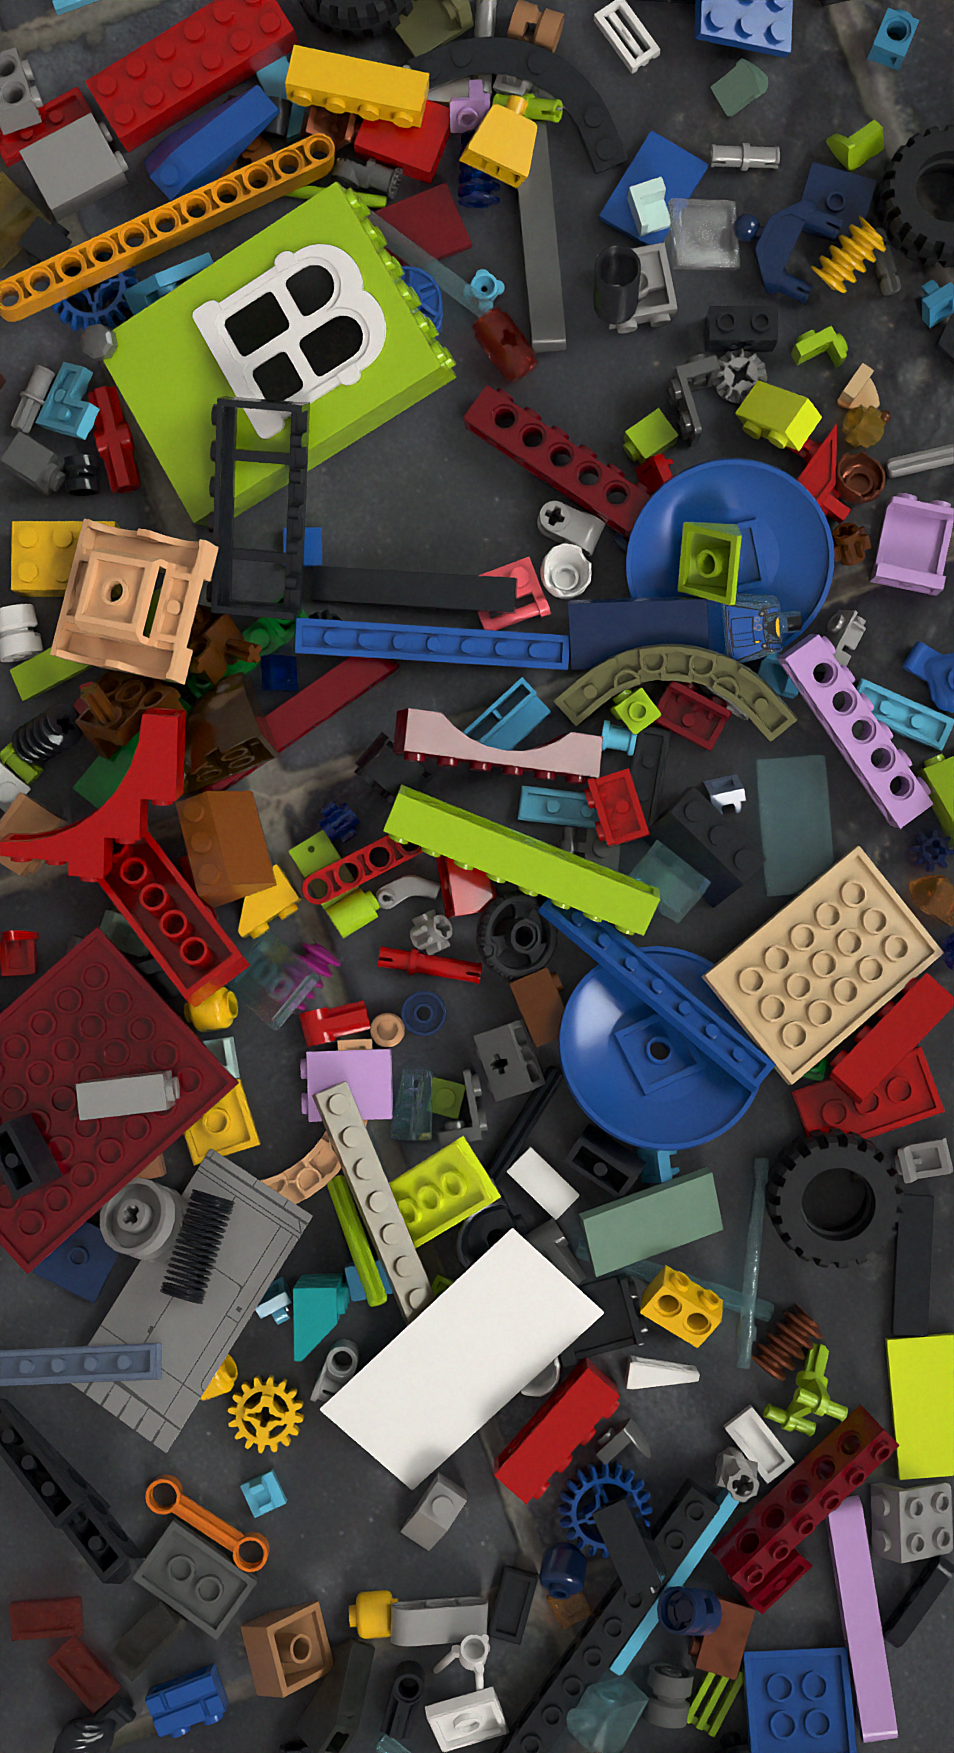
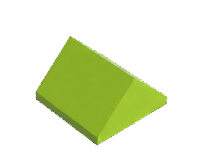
[678,522,742,606]

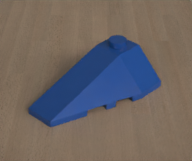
[144,85,281,201]

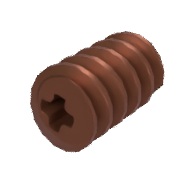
[747,1302,824,1381]

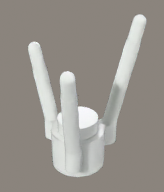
[433,1634,490,1691]

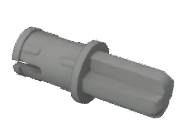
[11,365,55,434]

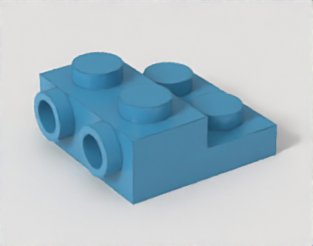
[123,252,213,316]

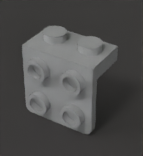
[871,1482,953,1563]

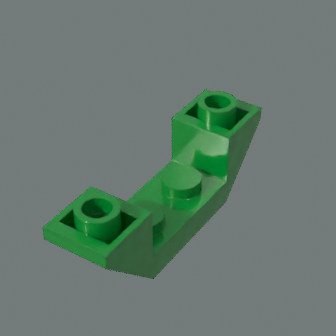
[185,593,309,699]

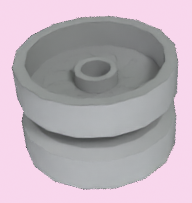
[100,1177,191,1263]

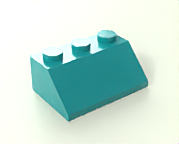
[293,1273,350,1361]

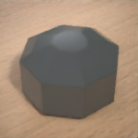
[80,324,118,361]

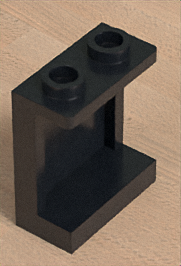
[560,1273,648,1368]

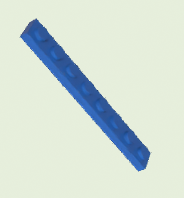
[294,618,570,670]
[538,898,776,1093]

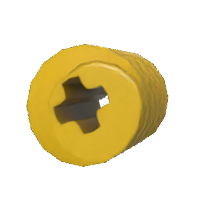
[810,215,886,293]

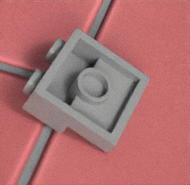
[597,243,678,334]

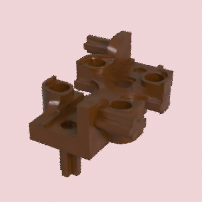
[75,604,262,759]

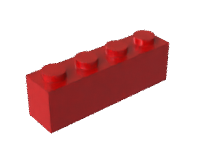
[829,973,954,1105]

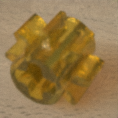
[842,404,886,449]

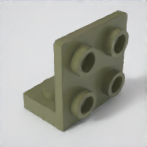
[394,0,474,57]

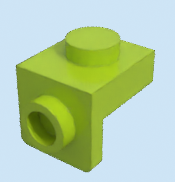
[791,326,848,367]
[609,687,661,735]

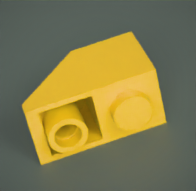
[238,864,302,939]

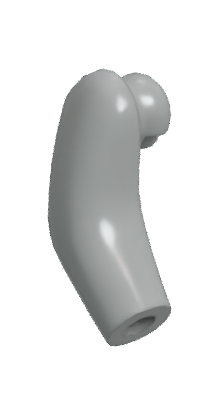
[375,874,441,909]

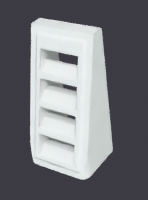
[624,1356,700,1389]

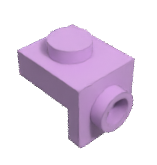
[450,80,490,133]

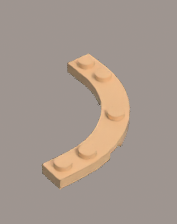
[260,1039,373,1204]

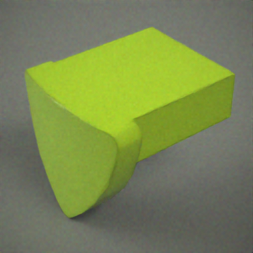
[826,119,884,173]

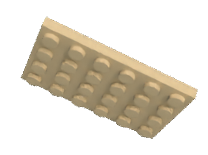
[702,845,944,1085]

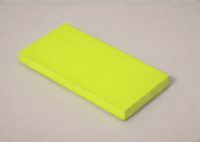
[389,1136,501,1249]
[885,1333,954,1480]

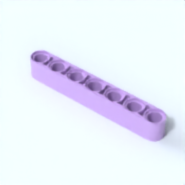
[825,1495,898,1743]

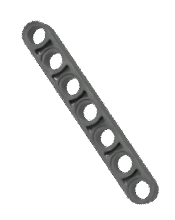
[516,120,567,353]

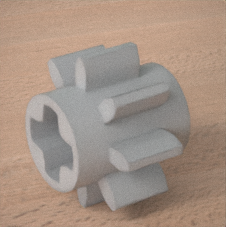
[410,910,452,955]

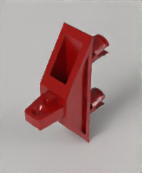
[785,424,851,524]

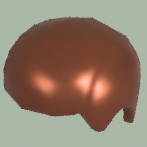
[834,452,885,504]

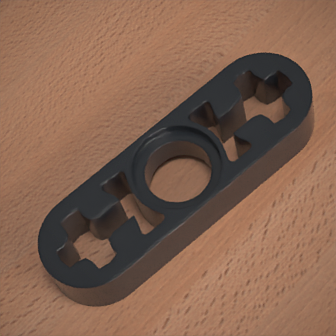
[882,1554,954,1648]

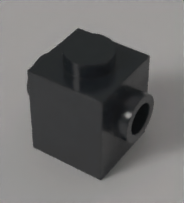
[18,216,72,266]

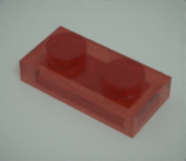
[10,1596,84,1641]
[47,1633,122,1714]

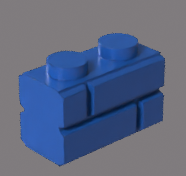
[145,1663,229,1738]

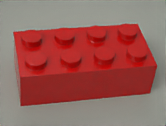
[494,1358,620,1504]

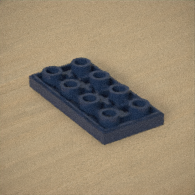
[568,596,709,669]

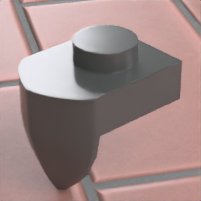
[594,1418,651,1465]

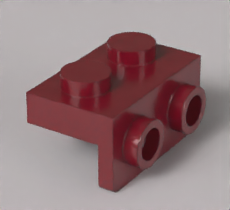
[654,681,732,752]

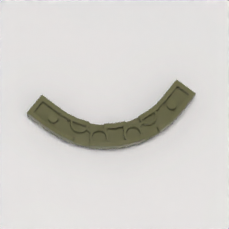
[554,644,798,742]

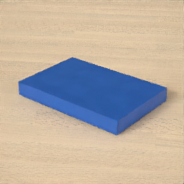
[598,130,709,246]

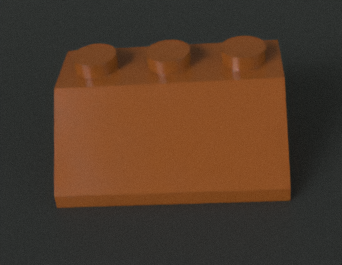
[175,790,277,908]

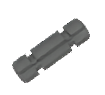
[873,228,901,296]

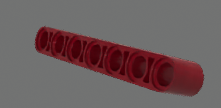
[198,656,399,794]

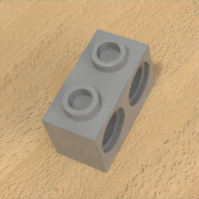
[0,47,43,135]

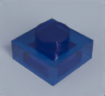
[261,654,298,692]

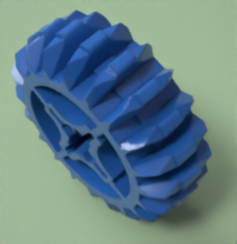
[47,246,139,333]
[558,1462,653,1558]

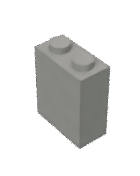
[19,113,129,222]
[76,1070,180,1120]

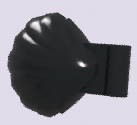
[53,1696,136,1753]

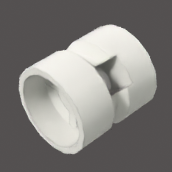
[0,604,44,662]

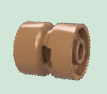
[507,0,565,54]

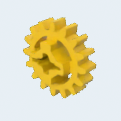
[228,1374,304,1453]

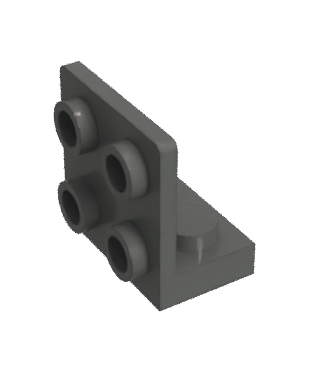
[438,1068,488,1147]

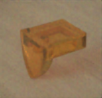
[909,875,954,927]

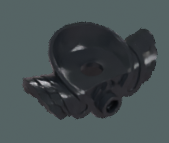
[456,1177,529,1271]

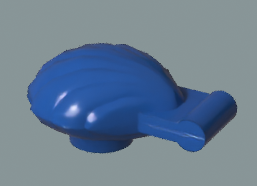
[902,641,954,713]

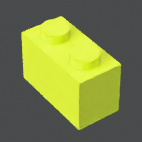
[735,380,822,451]

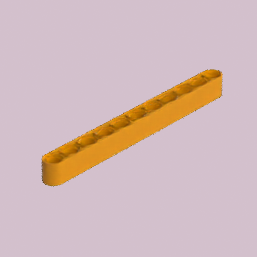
[0,133,335,322]

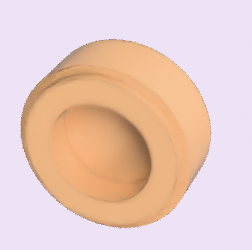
[370,1013,405,1047]

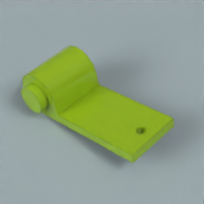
[288,830,381,939]

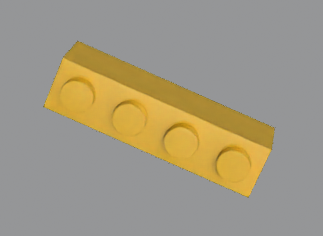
[285,45,429,128]

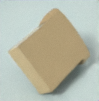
[837,363,880,411]

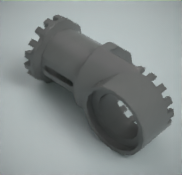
[330,157,403,199]

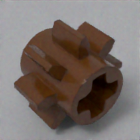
[832,523,872,566]

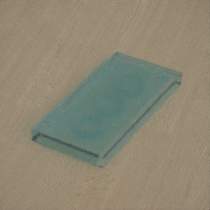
[755,755,834,897]

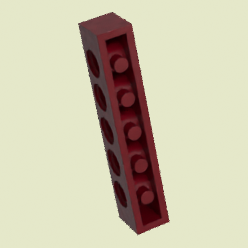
[463,385,653,540]
[710,1404,900,1592]

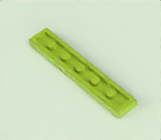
[10,587,162,701]

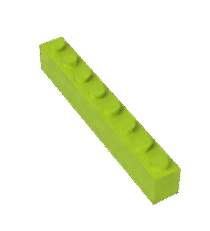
[383,785,660,936]

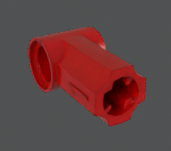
[298,1000,371,1047]

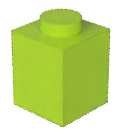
[623,408,679,464]

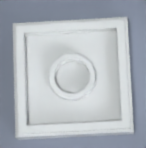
[425,1687,509,1752]

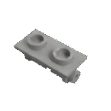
[813,610,866,678]

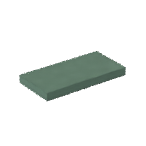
[579,1167,724,1277]

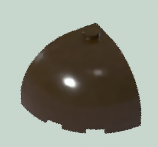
[183,671,280,796]

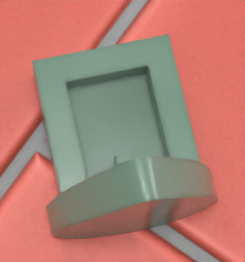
[710,58,768,117]

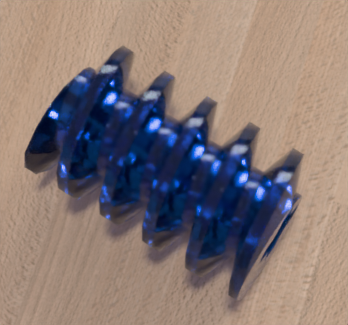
[458,130,501,209]

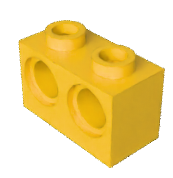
[640,1265,724,1348]

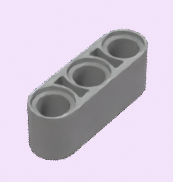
[390,1596,488,1646]

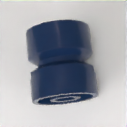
[401,991,447,1036]
[657,1586,722,1636]

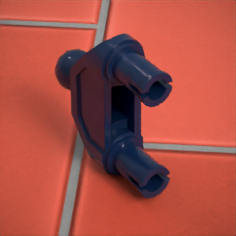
[733,199,844,305]

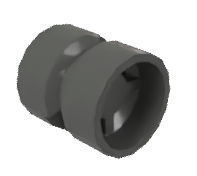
[642,1663,694,1729]

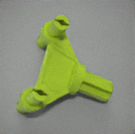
[763,1343,848,1437]

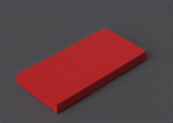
[790,1046,945,1140]

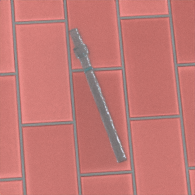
[735,1157,769,1369]

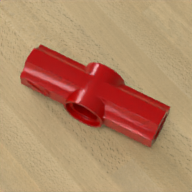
[87,386,141,494]

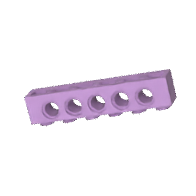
[776,634,933,829]

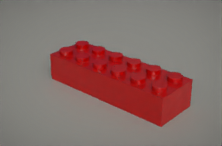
[85,0,300,153]
[98,831,250,1008]

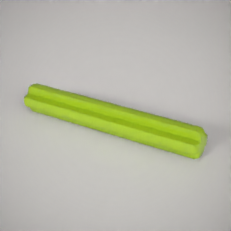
[327,1175,387,1307]

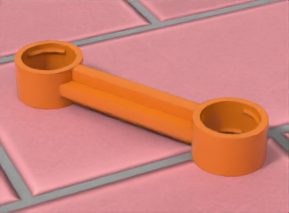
[145,1474,270,1572]

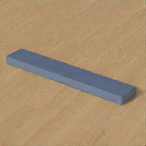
[0,1343,162,1386]

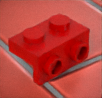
[584,768,650,848]

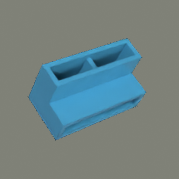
[462,677,551,768]

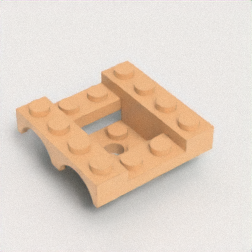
[50,519,219,685]

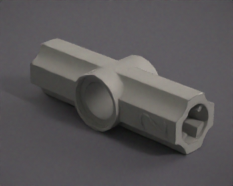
[715,1446,759,1502]

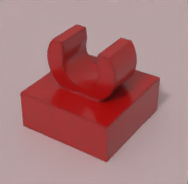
[634,453,674,493]

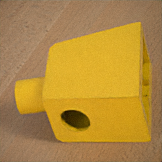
[459,95,537,189]

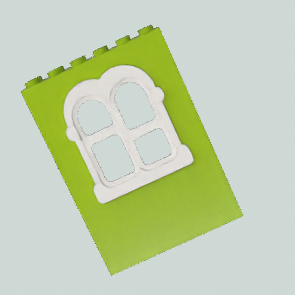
[103,181,457,527]

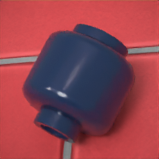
[539,1542,587,1600]

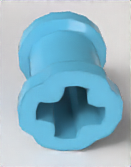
[601,720,637,756]

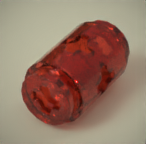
[472,307,539,383]

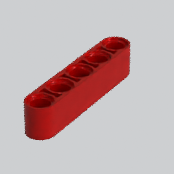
[300,833,423,904]

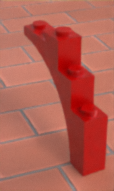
[0,707,186,882]

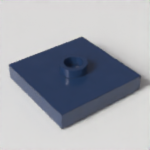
[800,162,877,243]
[32,1220,120,1303]

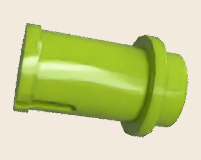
[0,742,43,786]

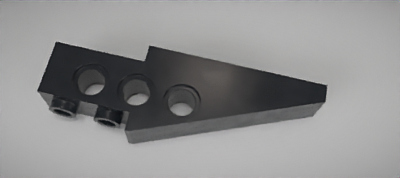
[0,1398,146,1584]

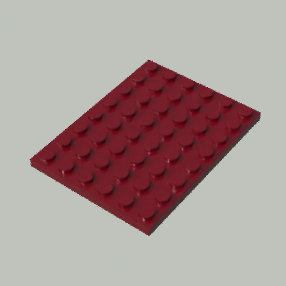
[0,927,239,1274]

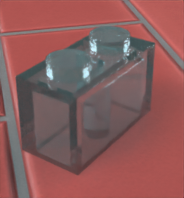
[628,840,711,924]

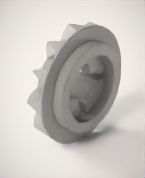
[713,348,768,404]

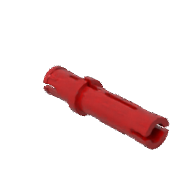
[377,946,482,984]

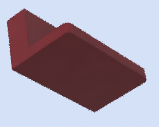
[726,1548,813,1615]

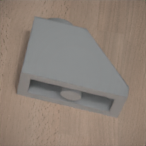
[400,1472,467,1551]

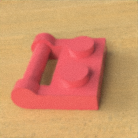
[477,557,551,631]

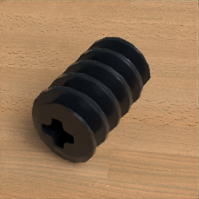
[12,703,83,765]

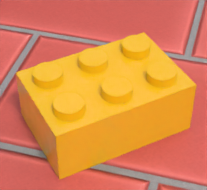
[11,521,122,597]

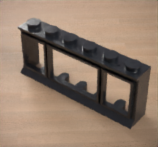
[206,396,310,620]

